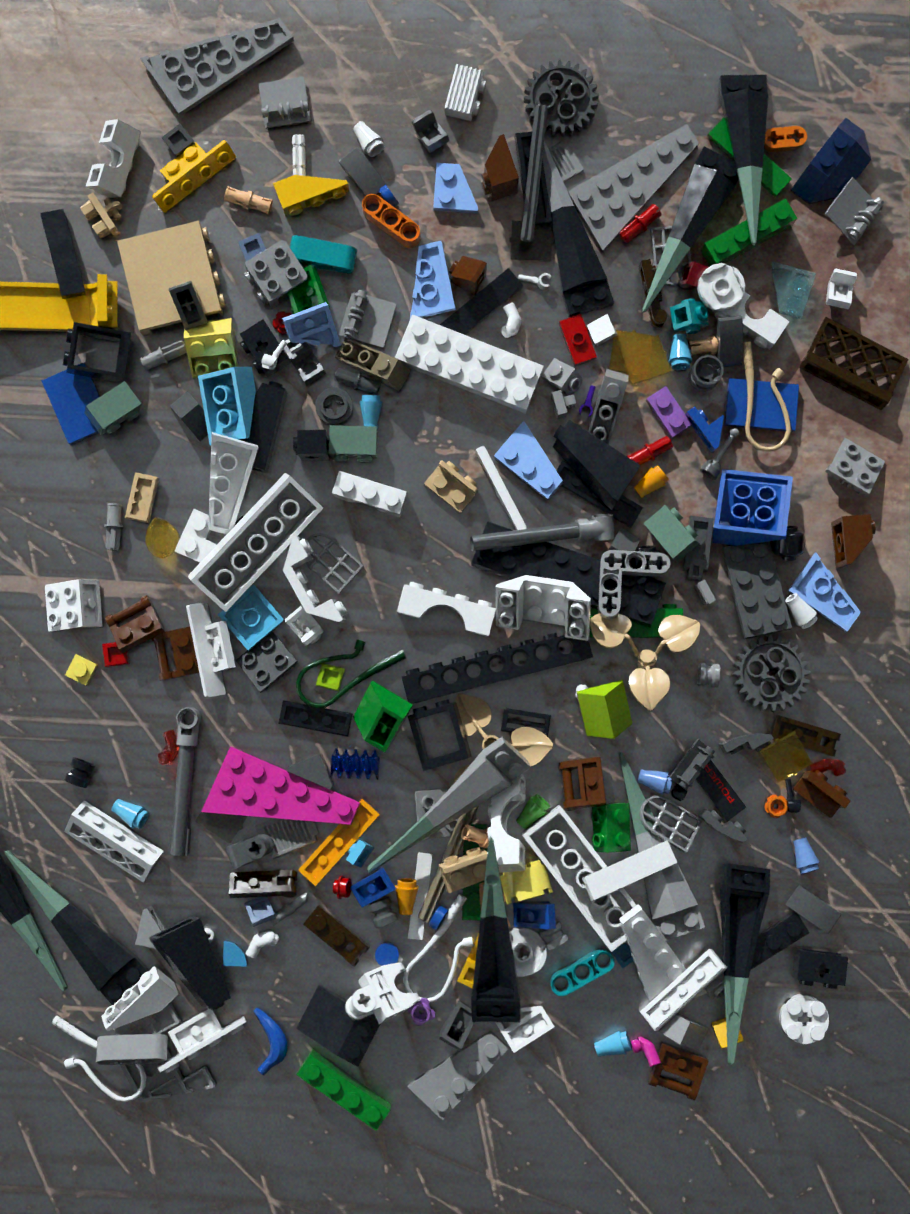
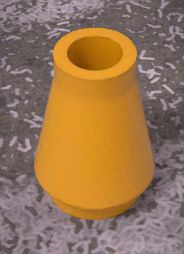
[633,465,669,498]
[395,878,419,915]

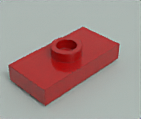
[559,314,597,366]

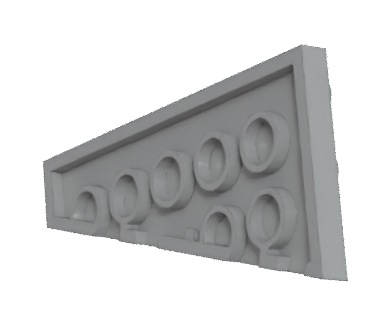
[140,19,294,117]
[568,124,699,253]

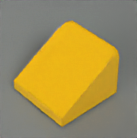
[711,1017,744,1048]

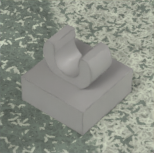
[551,390,576,419]

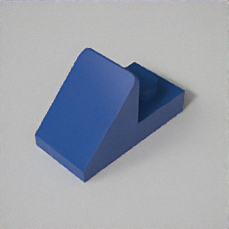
[685,406,724,453]
[350,868,396,908]
[513,901,556,929]

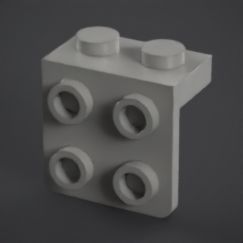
[244,240,307,309]

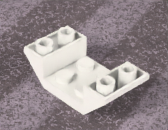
[283,535,348,623]
[496,575,591,641]

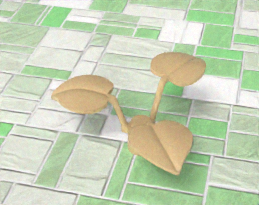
[590,611,700,711]
[454,693,553,783]

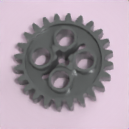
[524,60,599,136]
[732,635,811,712]

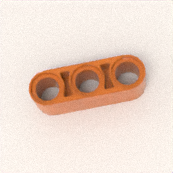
[362,194,421,248]

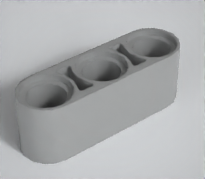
[96,1034,168,1065]

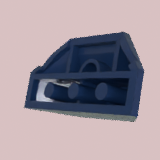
[790,118,872,204]

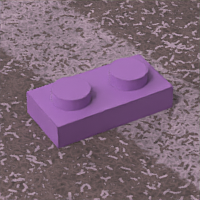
[646,386,692,439]

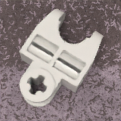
[345,962,420,1024]

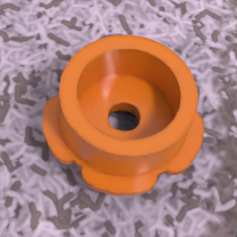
[764,795,788,818]

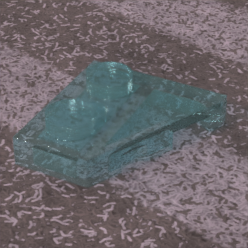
[771,262,816,319]

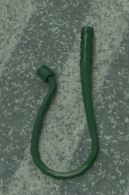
[296,640,406,708]

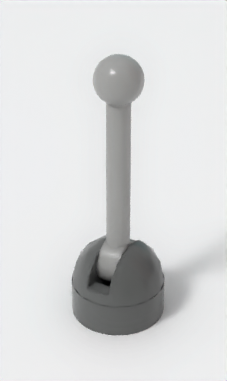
[700,428,739,480]

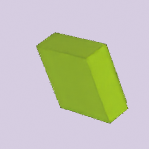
[316,663,345,692]

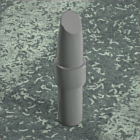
[270,893,308,926]

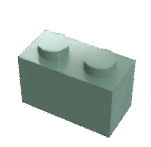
[85,381,142,436]
[329,425,378,462]
[644,505,700,562]

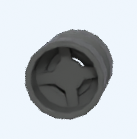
[367,897,398,928]

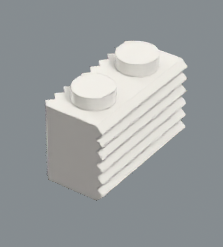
[445,64,486,121]

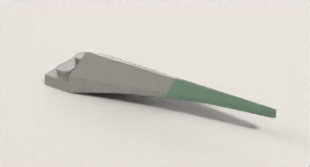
[367,737,531,873]
[619,752,706,941]

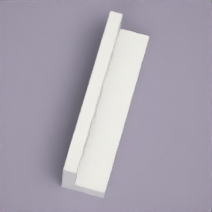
[64,800,164,883]

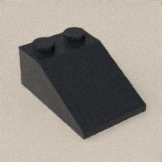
[296,985,380,1067]

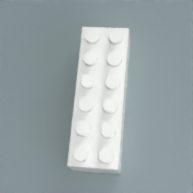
[395,314,544,414]
[188,473,323,612]
[521,805,637,952]

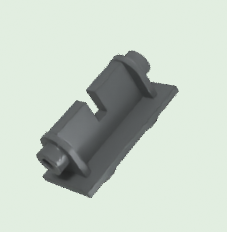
[669,739,715,790]

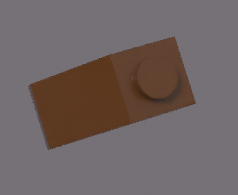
[449,256,487,296]

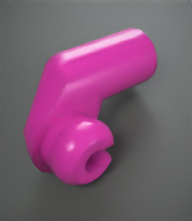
[631,1037,661,1067]

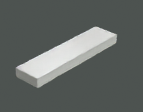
[475,446,527,530]
[582,840,677,901]
[640,949,727,1031]

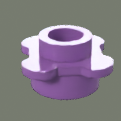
[407,998,436,1026]

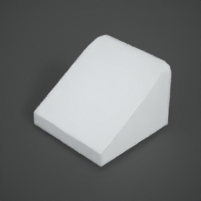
[587,314,618,346]

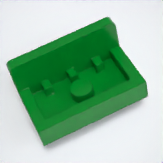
[287,265,330,314]
[591,803,631,853]

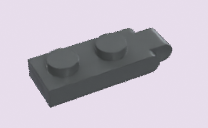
[683,516,714,581]

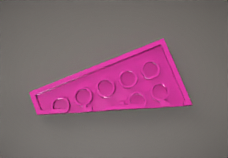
[201,746,361,825]

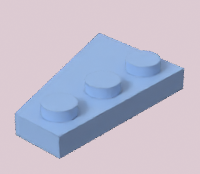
[410,241,456,318]
[788,552,861,632]

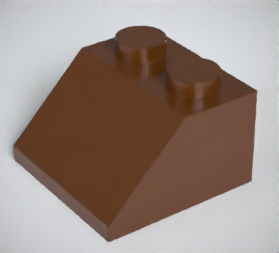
[481,134,519,202]
[831,514,876,569]

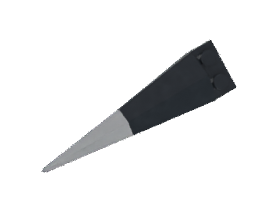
[543,141,614,318]

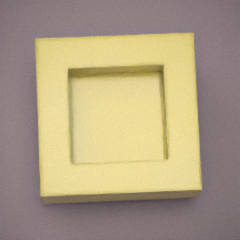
[65,654,98,686]

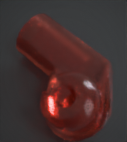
[157,729,179,765]
[810,759,846,776]

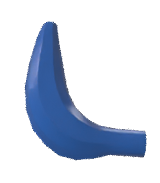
[253,1008,287,1075]

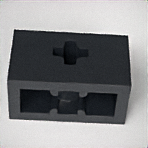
[240,319,290,378]
[293,430,330,462]
[792,947,848,989]

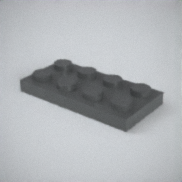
[722,541,792,640]

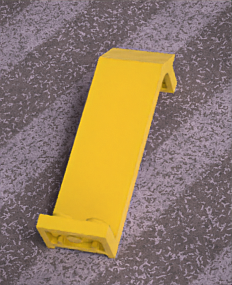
[0,274,118,332]

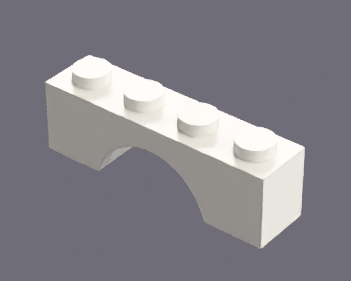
[397,582,496,637]
[487,774,526,873]

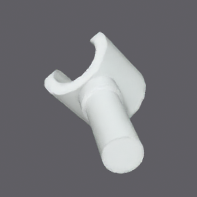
[518,273,552,290]
[261,340,287,370]

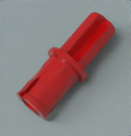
[619,204,662,243]
[627,436,673,465]

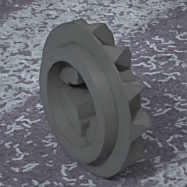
[315,387,353,425]

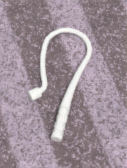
[403,894,475,1003]
[52,1016,146,1102]

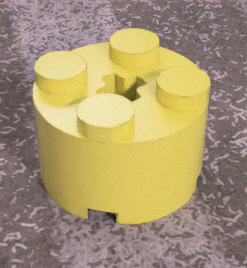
[500,860,553,905]

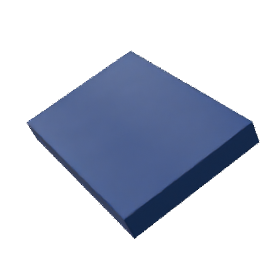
[41,362,100,445]
[724,378,799,432]

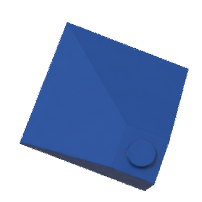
[712,469,793,546]

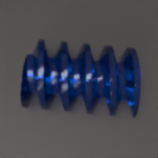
[331,748,380,780]

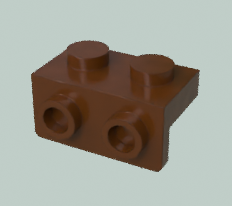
[793,770,851,818]

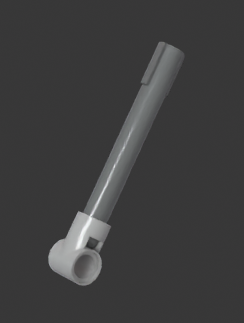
[470,514,615,551]
[168,707,202,856]

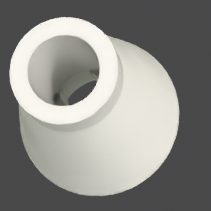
[353,122,384,157]
[785,593,818,629]

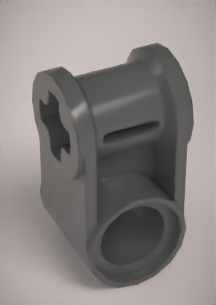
[225,834,274,870]

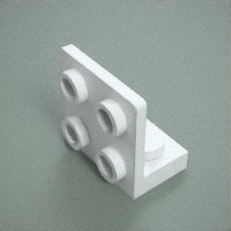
[45,579,103,632]

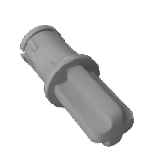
[140,340,187,371]
[104,503,123,551]

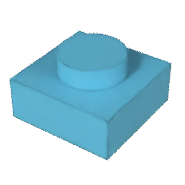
[346,839,374,867]

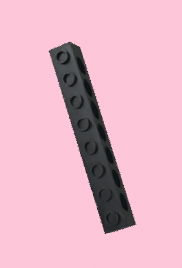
[402,633,593,704]

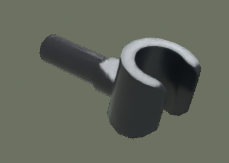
[785,779,801,813]
[671,783,688,801]

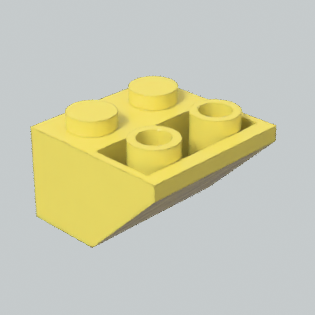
[184,318,238,378]

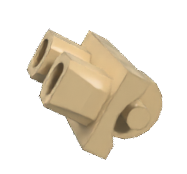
[80,192,122,239]

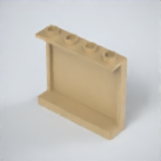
[117,221,226,336]

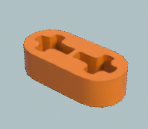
[764,126,807,152]

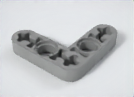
[598,550,671,620]

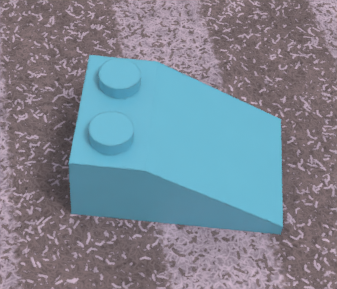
[198,367,256,446]

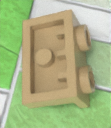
[424,460,478,514]
[439,847,487,893]

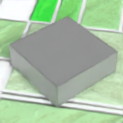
[694,580,716,606]

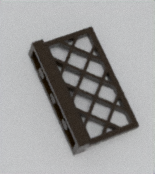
[799,317,909,410]

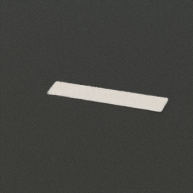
[408,852,433,940]

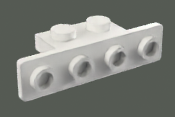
[186,603,236,698]
[158,1009,247,1073]

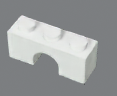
[86,119,141,198]
[712,292,790,350]
[332,471,408,518]

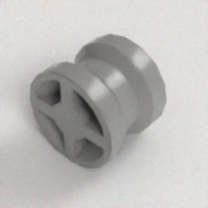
[697,663,720,687]
[539,921,569,950]

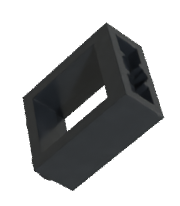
[63,322,131,383]
[407,699,472,771]

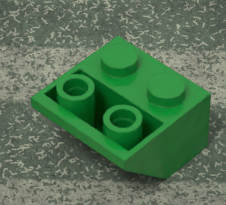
[353,681,413,753]

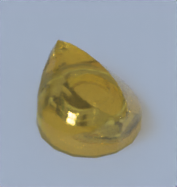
[145,517,180,559]

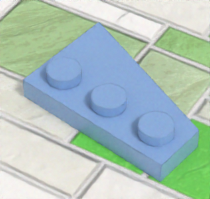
[494,421,563,500]

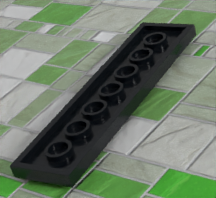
[471,521,666,628]

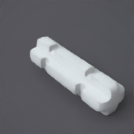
[292,134,306,176]

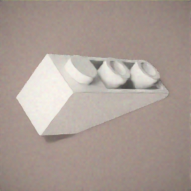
[102,966,179,1031]

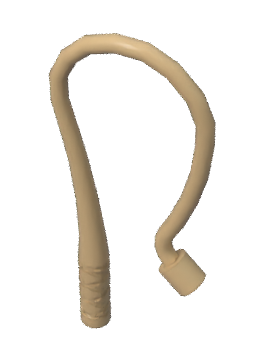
[743,342,791,452]

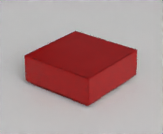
[102,642,130,668]

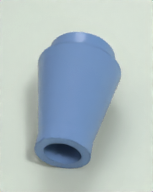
[637,769,673,795]
[793,837,820,874]

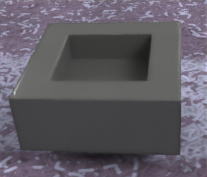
[162,124,195,157]

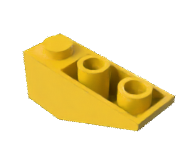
[273,175,350,216]

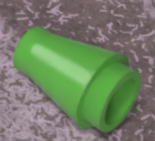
[516,794,550,830]

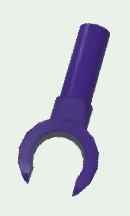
[579,385,596,417]

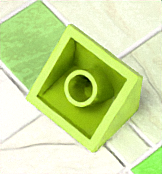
[576,680,633,739]

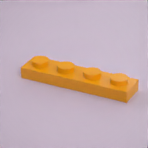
[298,798,380,886]

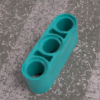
[290,235,358,274]
[550,948,615,996]

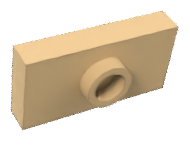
[125,472,159,524]

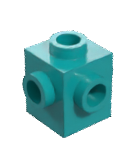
[670,298,709,334]

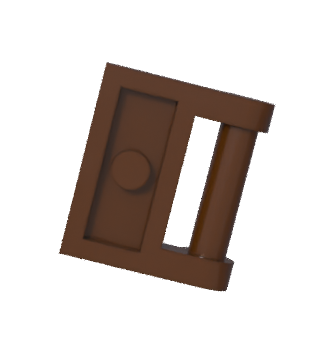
[105,595,165,654]
[151,626,199,681]
[559,757,606,811]
[648,1043,709,1101]

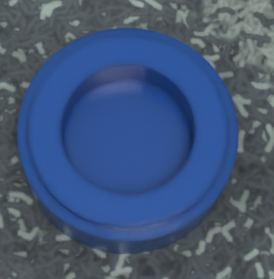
[379,184,399,207]
[429,906,448,931]
[375,942,399,966]

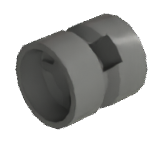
[689,355,724,392]

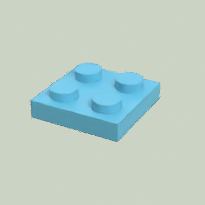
[218,584,285,651]

